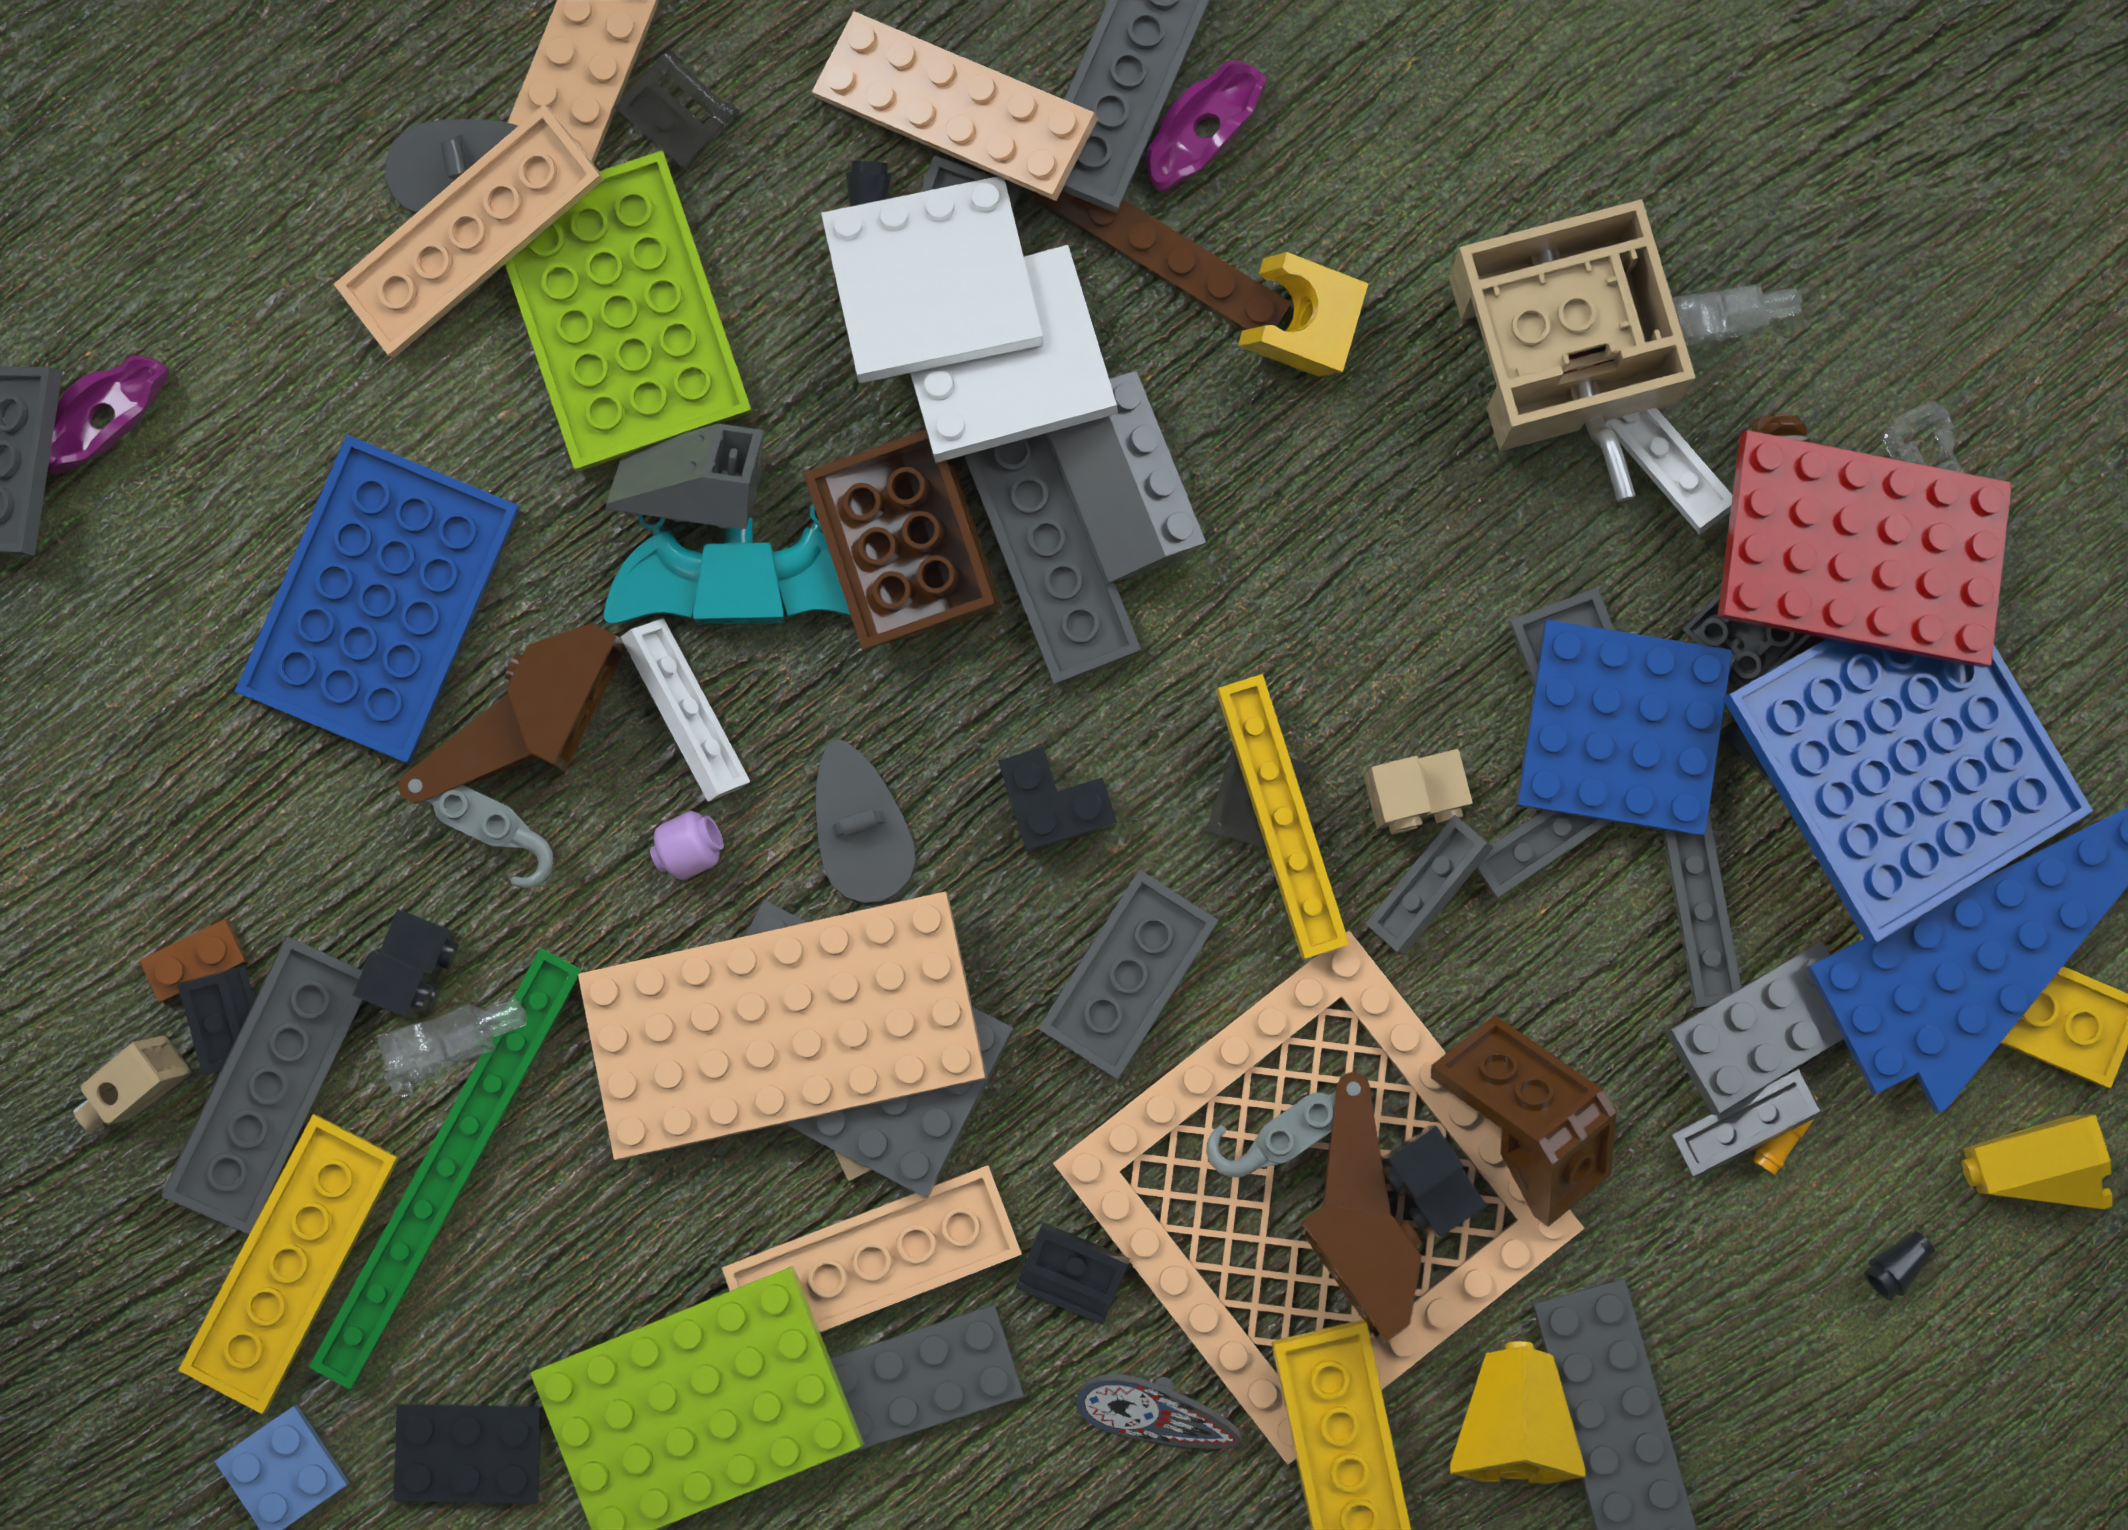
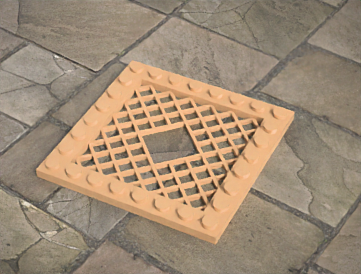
[1053,931,1584,1464]

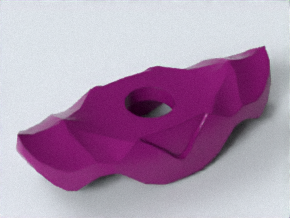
[1146,60,1267,192]
[47,356,169,476]

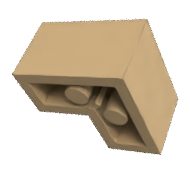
[1363,749,1473,835]

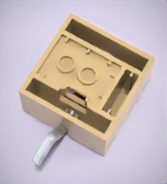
[1449,199,1696,502]

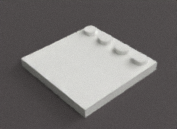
[821,176,1043,383]
[910,245,1118,463]

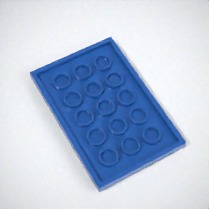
[234,435,521,765]

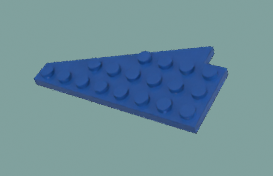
[1807,807,2128,1114]

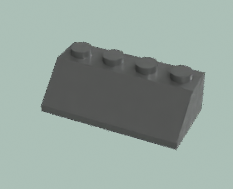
[1045,370,1206,585]

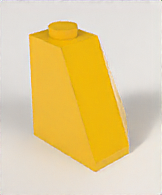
[1962,1115,2113,1209]
[1450,1341,1585,1484]

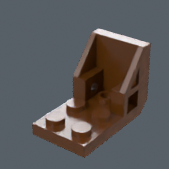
[1431,1015,1616,1227]

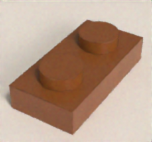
[139,919,248,1003]

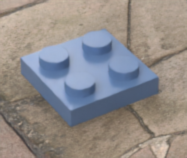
[214,1405,350,1530]

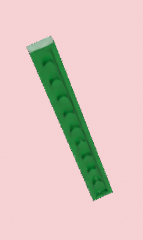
[309,948,584,1390]

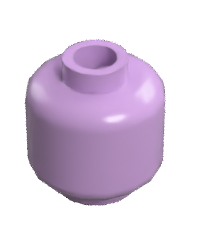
[650,811,724,880]

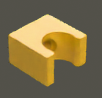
[1238,252,1368,377]

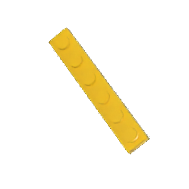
[1216,674,1349,959]

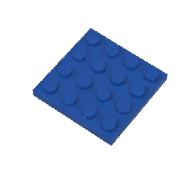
[1516,620,1732,836]

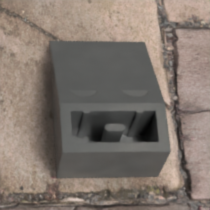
[606,424,764,530]
[1682,591,1811,687]

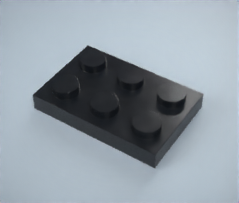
[393,1403,542,1504]

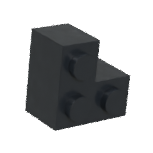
[998,747,1117,854]
[352,909,459,1019]
[1382,1126,1487,1238]

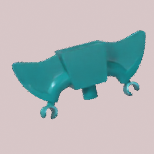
[604,504,851,625]

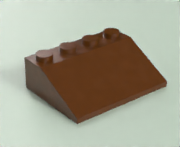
[803,429,1002,650]

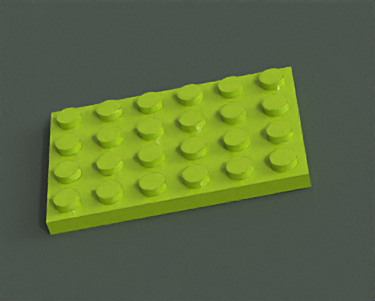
[505,150,752,472]
[530,1266,864,1530]

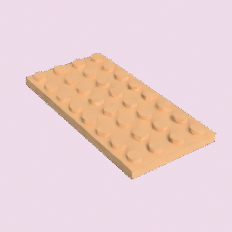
[578,891,987,1160]

